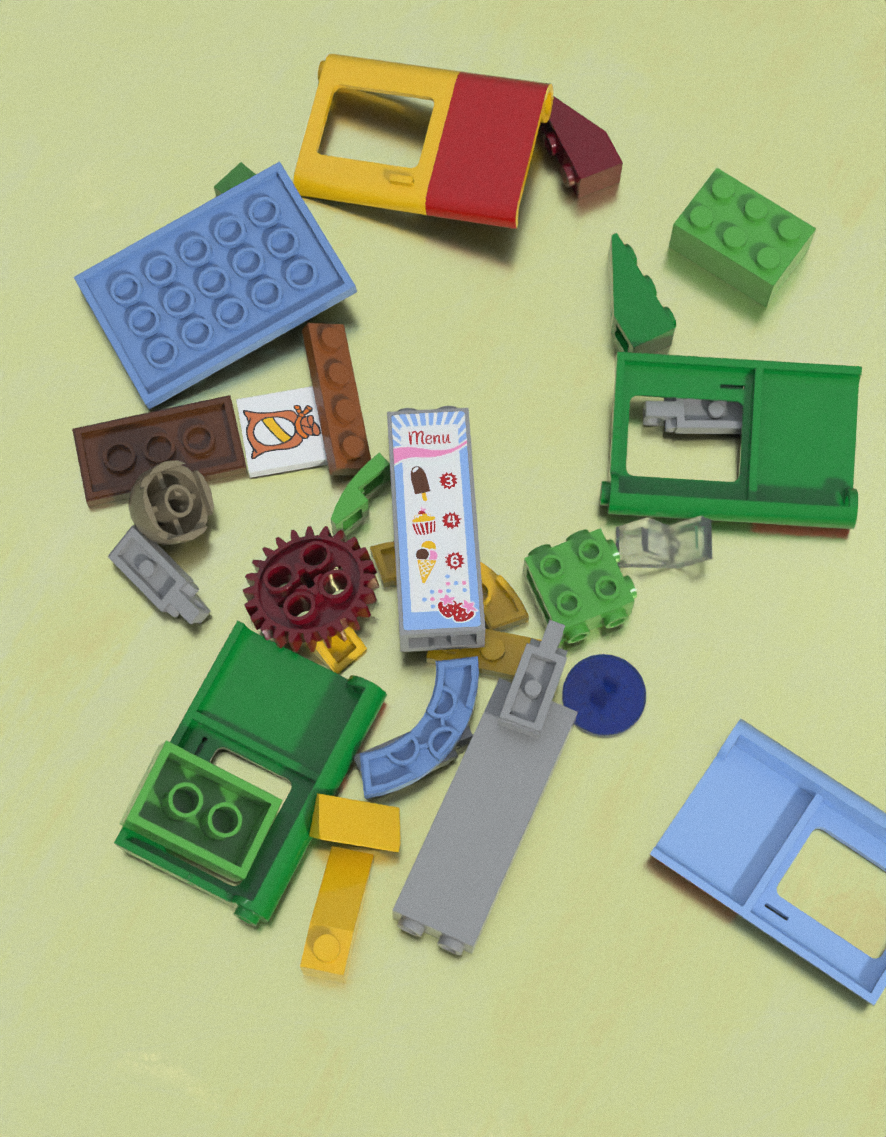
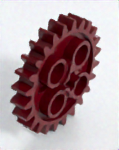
[243,526,379,652]

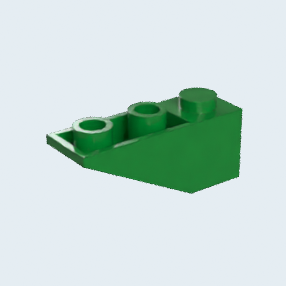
[608,233,677,354]

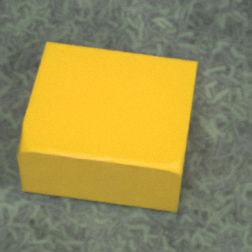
[306,627,367,674]

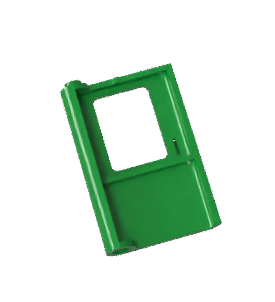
[600,352,862,529]
[114,620,387,926]

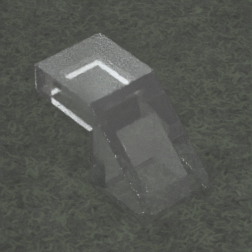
[616,516,713,568]

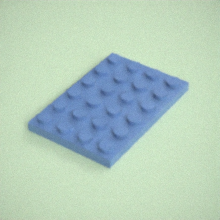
[74,161,357,410]

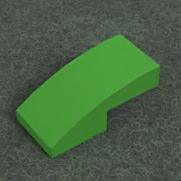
[331,452,391,535]

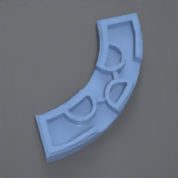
[360,656,479,799]

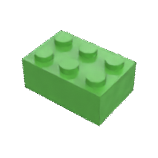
[669,168,816,308]
[119,740,283,882]

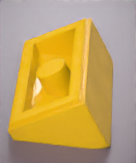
[309,793,400,852]

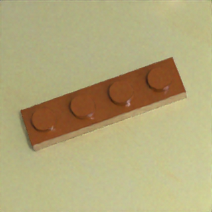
[302,323,371,475]

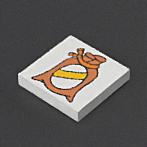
[236,386,328,478]

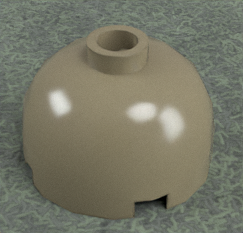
[128,460,214,545]

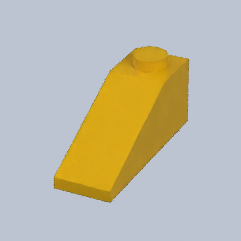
[300,846,374,984]

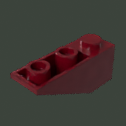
[540,96,623,199]

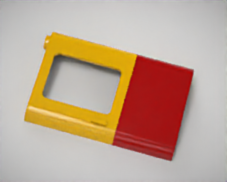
[293,53,553,229]

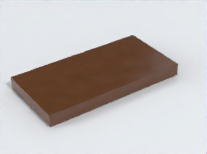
[72,395,248,507]

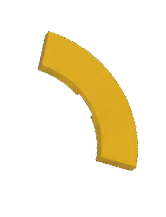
[370,541,529,631]

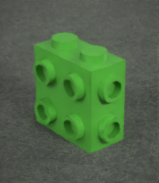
[523,528,637,644]

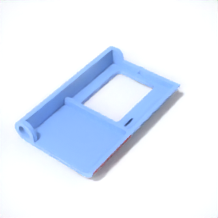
[649,719,886,1006]

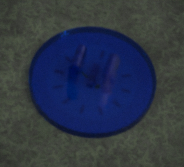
[562,654,646,737]

